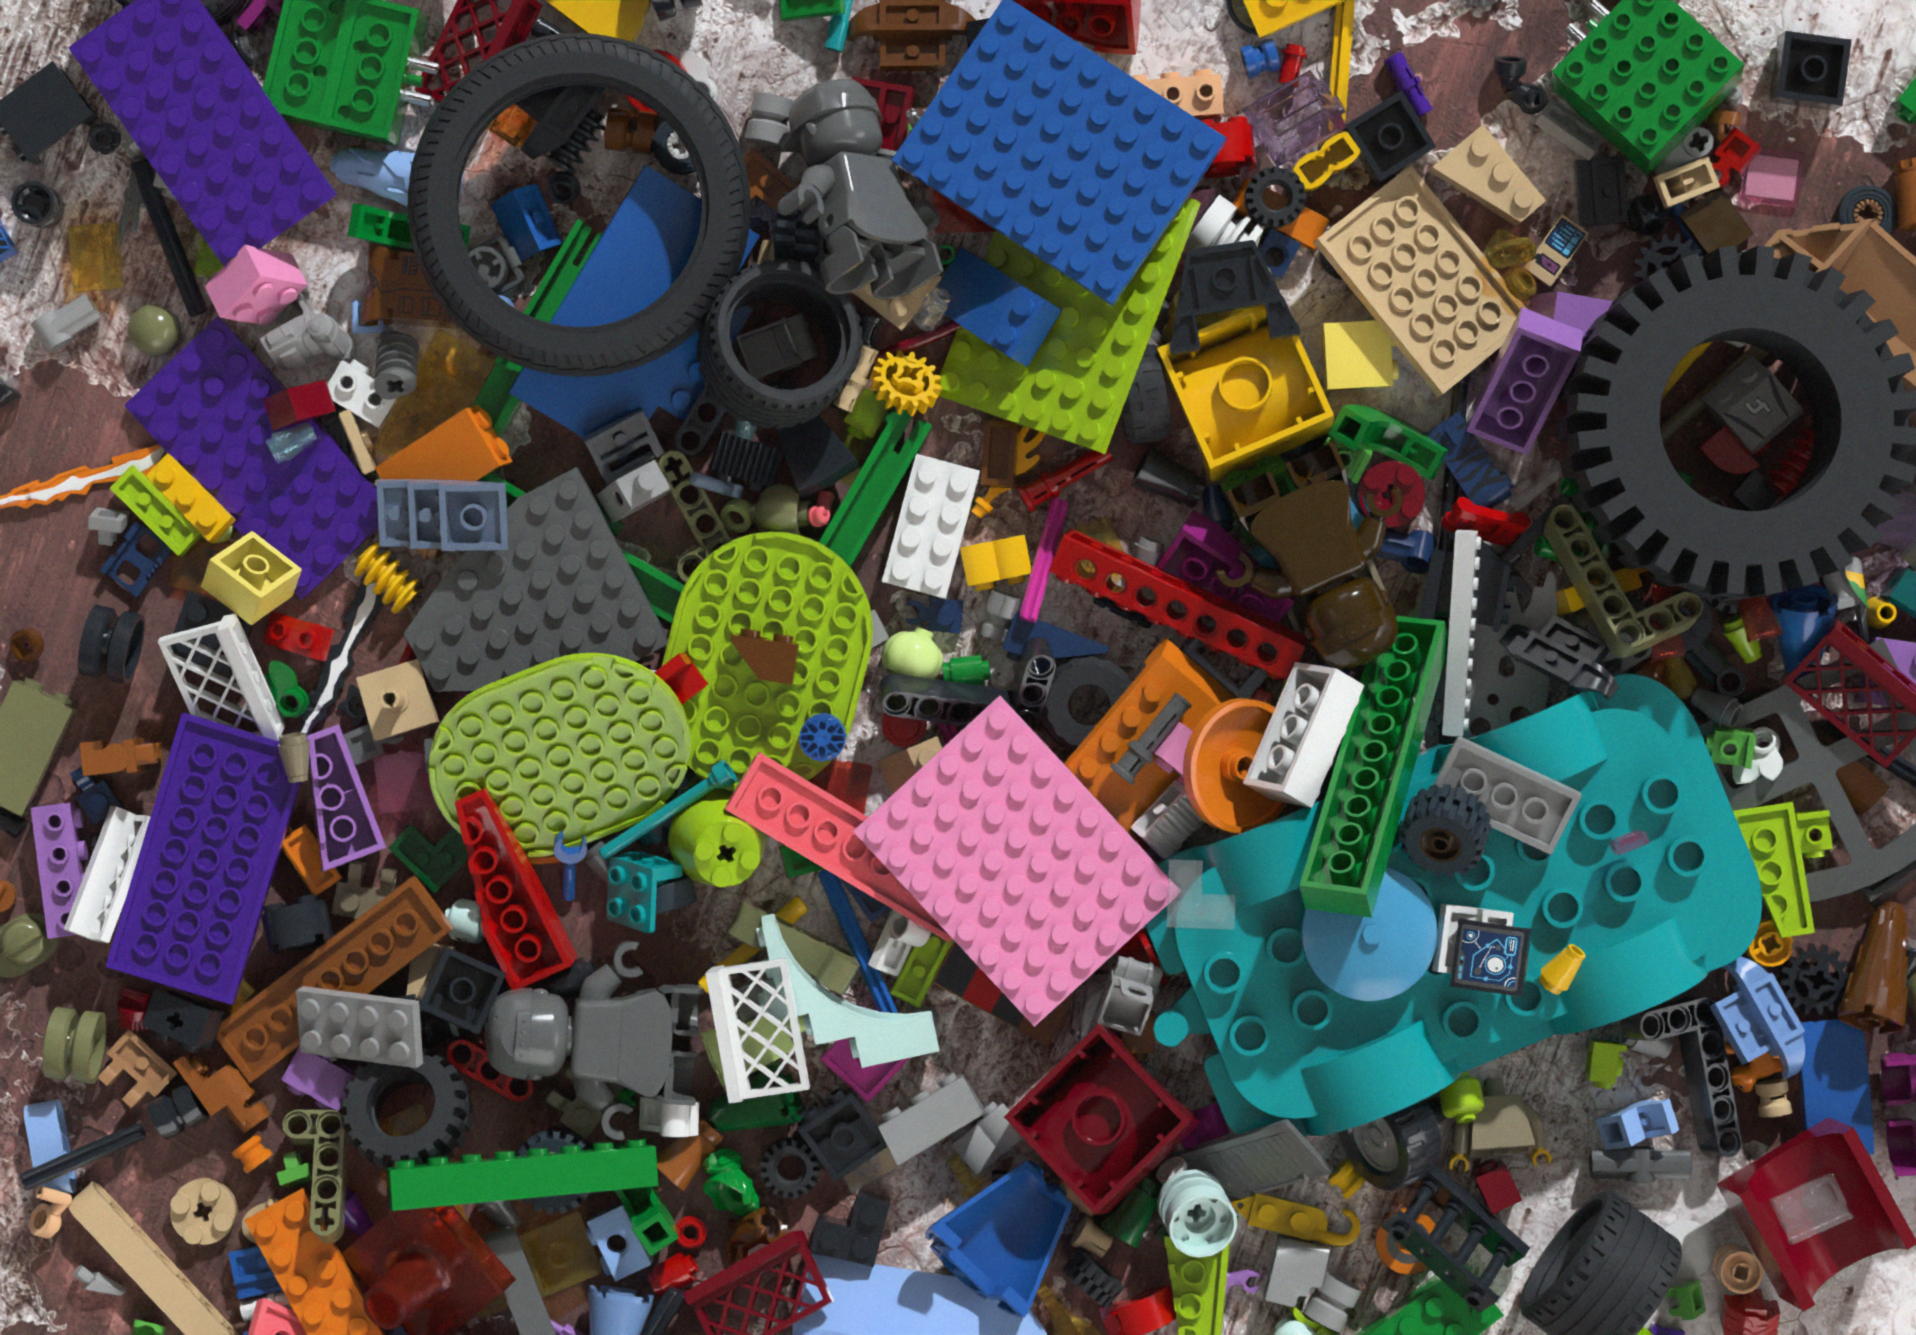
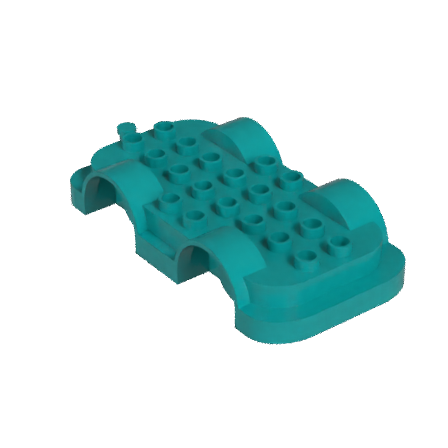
[1145,674,1762,1137]

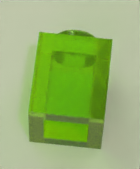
[844,388,893,441]

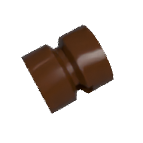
[604,107,657,155]

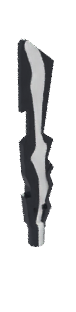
[297,575,384,737]

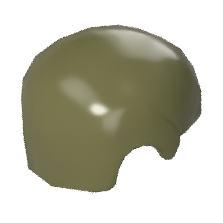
[127,305,182,357]

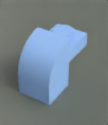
[1595,1099,1679,1150]

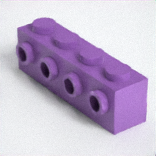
[30,802,88,939]

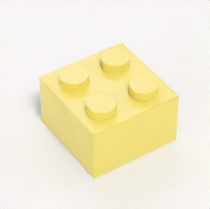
[201,531,302,625]

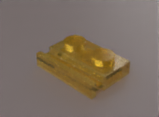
[68,222,124,293]

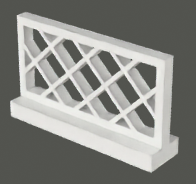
[158,613,285,741]
[705,958,810,1103]

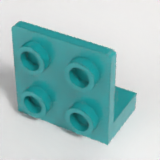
[606,851,682,933]

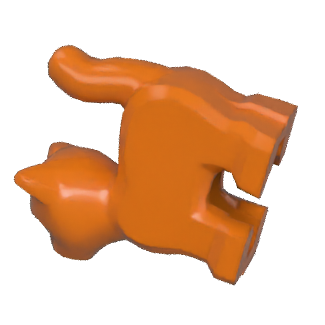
[1725,1044,1783,1092]

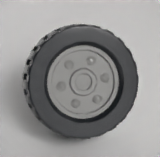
[1338,1095,1448,1191]

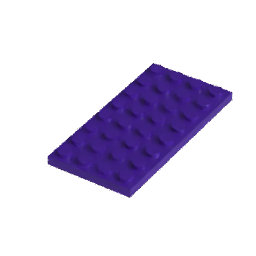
[68,0,338,268]
[124,316,379,600]
[105,713,301,1005]

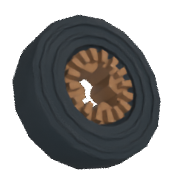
[1836,185,1897,234]

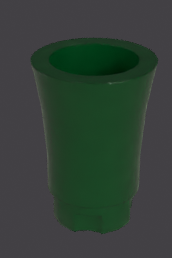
[1098,1177,1162,1249]

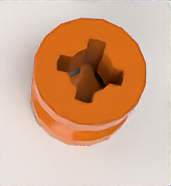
[231,1133,273,1174]

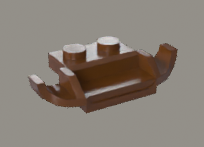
[847,0,976,72]

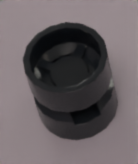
[11,181,65,229]
[147,1083,209,1140]

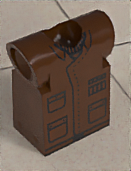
[360,243,459,329]

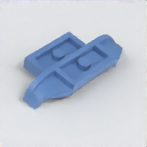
[1709,957,1805,1080]

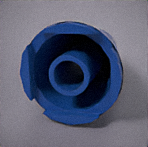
[1770,584,1838,679]

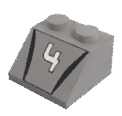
[1701,356,1804,455]

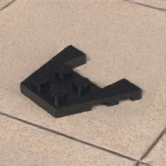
[1170,240,1301,356]

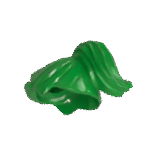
[703,1147,760,1217]

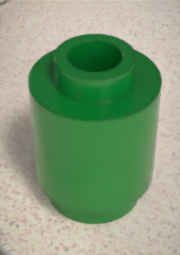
[942,654,991,686]

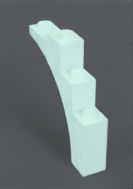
[756,914,939,1068]

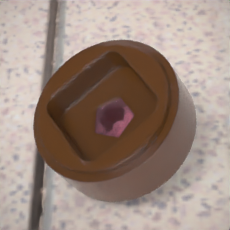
[10,628,44,662]

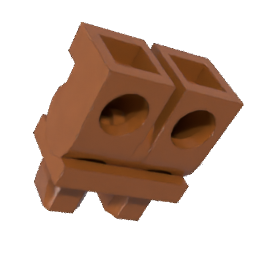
[79,738,163,776]

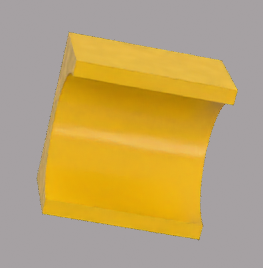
[1157,306,1334,483]

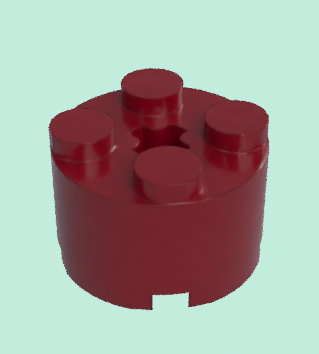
[1355,461,1425,528]

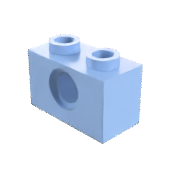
[585,1202,654,1282]

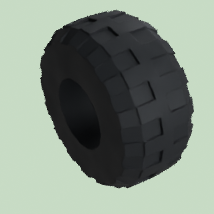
[1120,344,1172,444]
[1041,656,1132,752]

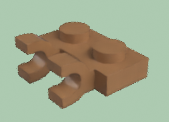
[97,1030,179,1108]

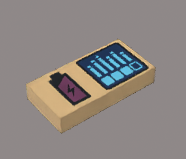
[1523,214,1589,288]

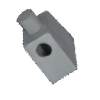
[596,460,670,524]

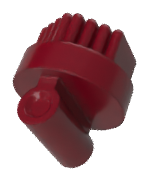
[117,985,152,1031]

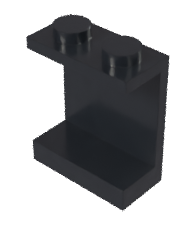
[0,61,99,165]
[1420,548,1518,632]

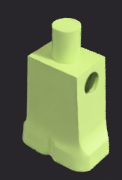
[699,1014,807,1093]

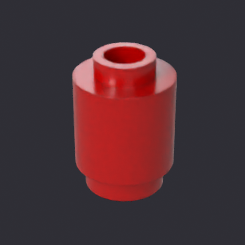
[648,1252,699,1297]

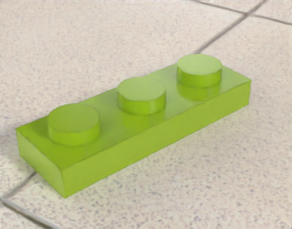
[110,465,202,557]

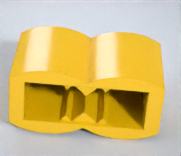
[1291,132,1360,193]
[960,535,1032,592]

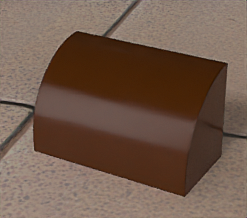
[1836,760,1890,816]

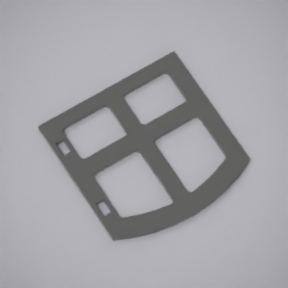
[1698,638,1916,906]

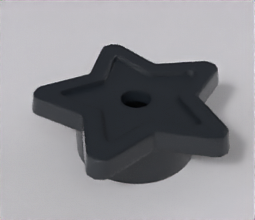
[337,684,367,727]

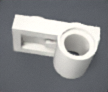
[868,909,931,977]
[639,1096,699,1137]

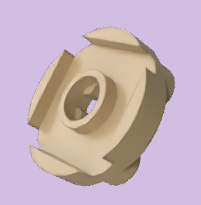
[170,1178,238,1245]

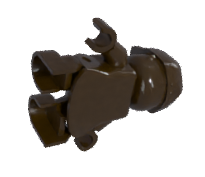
[1215,441,1403,670]

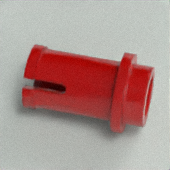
[1277,43,1307,87]

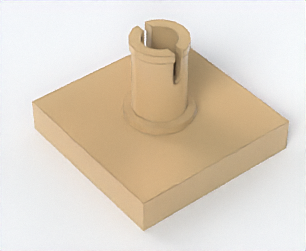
[356,659,439,741]

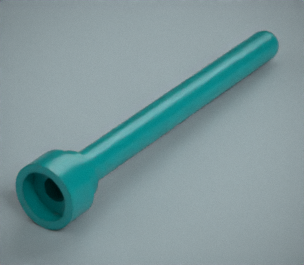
[599,760,738,859]

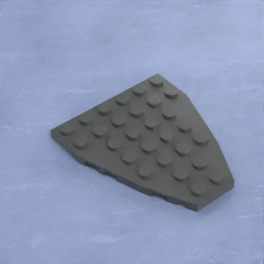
[404,467,669,692]

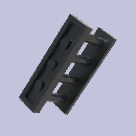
[1380,1166,1530,1313]

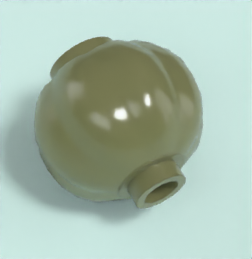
[750,483,812,536]

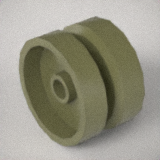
[43,1007,107,1084]

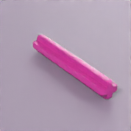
[1019,498,1068,623]

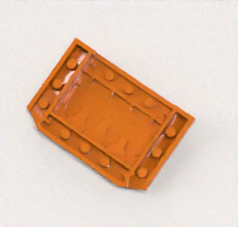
[1064,637,1237,851]

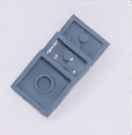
[376,479,509,551]

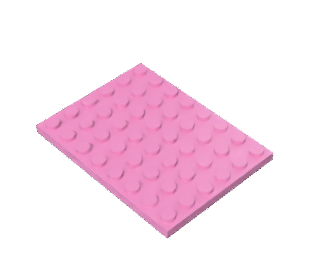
[853,695,1182,1027]

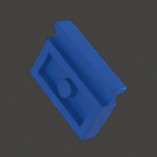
[228,1245,282,1299]

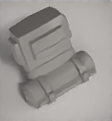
[260,293,356,371]

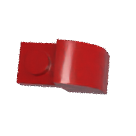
[1695,426,1772,475]
[1098,1285,1177,1335]

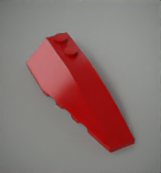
[455,787,577,990]

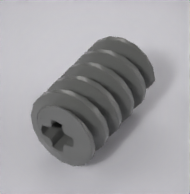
[374,330,419,400]

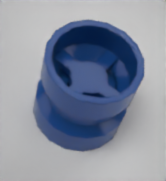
[1240,38,1281,79]

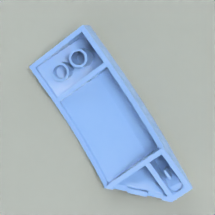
[792,1252,1047,1335]

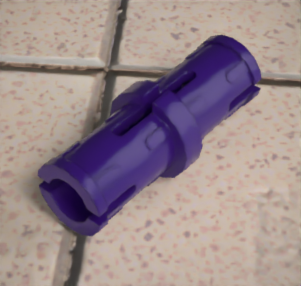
[1383,51,1433,117]

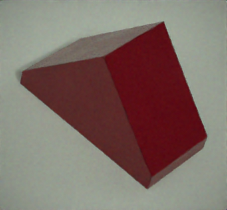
[263,380,336,432]

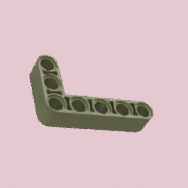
[1544,504,1703,658]

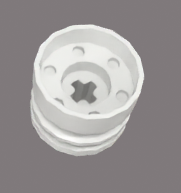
[1182,195,1265,255]

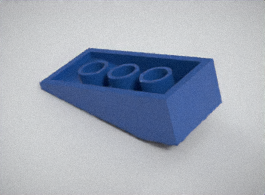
[927,247,1062,367]

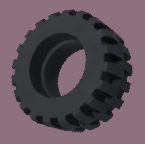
[340,1046,473,1172]

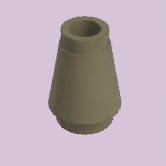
[277,733,310,783]

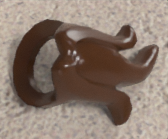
[727,1206,788,1266]

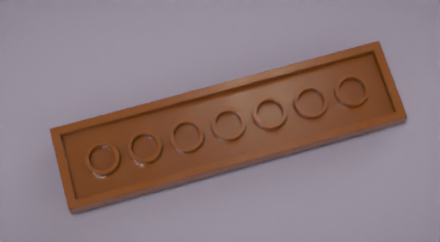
[216,876,455,1083]

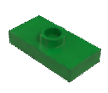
[779,0,845,22]

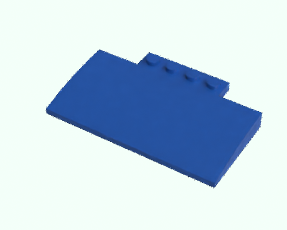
[508,165,760,462]

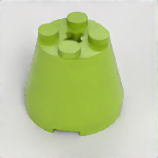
[667,788,767,887]

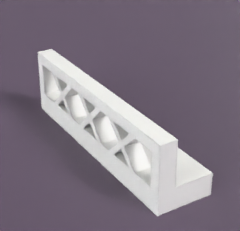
[64,806,150,943]

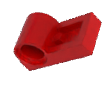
[263,611,335,661]

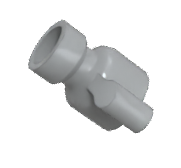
[980,589,1022,642]

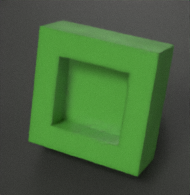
[276,1151,313,1189]
[1666,1279,1706,1320]

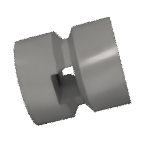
[745,92,793,148]
[1303,1271,1362,1332]

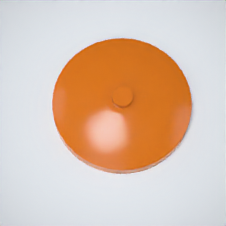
[1183,698,1288,833]

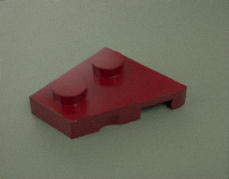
[852,77,916,151]

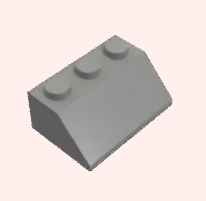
[878,1072,983,1166]

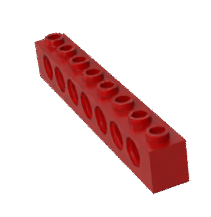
[1049,528,1309,681]

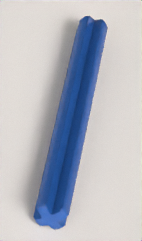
[818,869,898,1013]

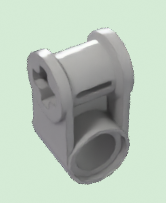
[1655,127,1714,176]

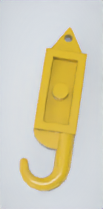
[1231,1193,1360,1247]

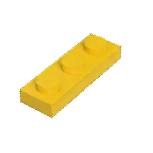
[146,453,236,544]

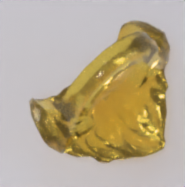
[1483,229,1537,269]

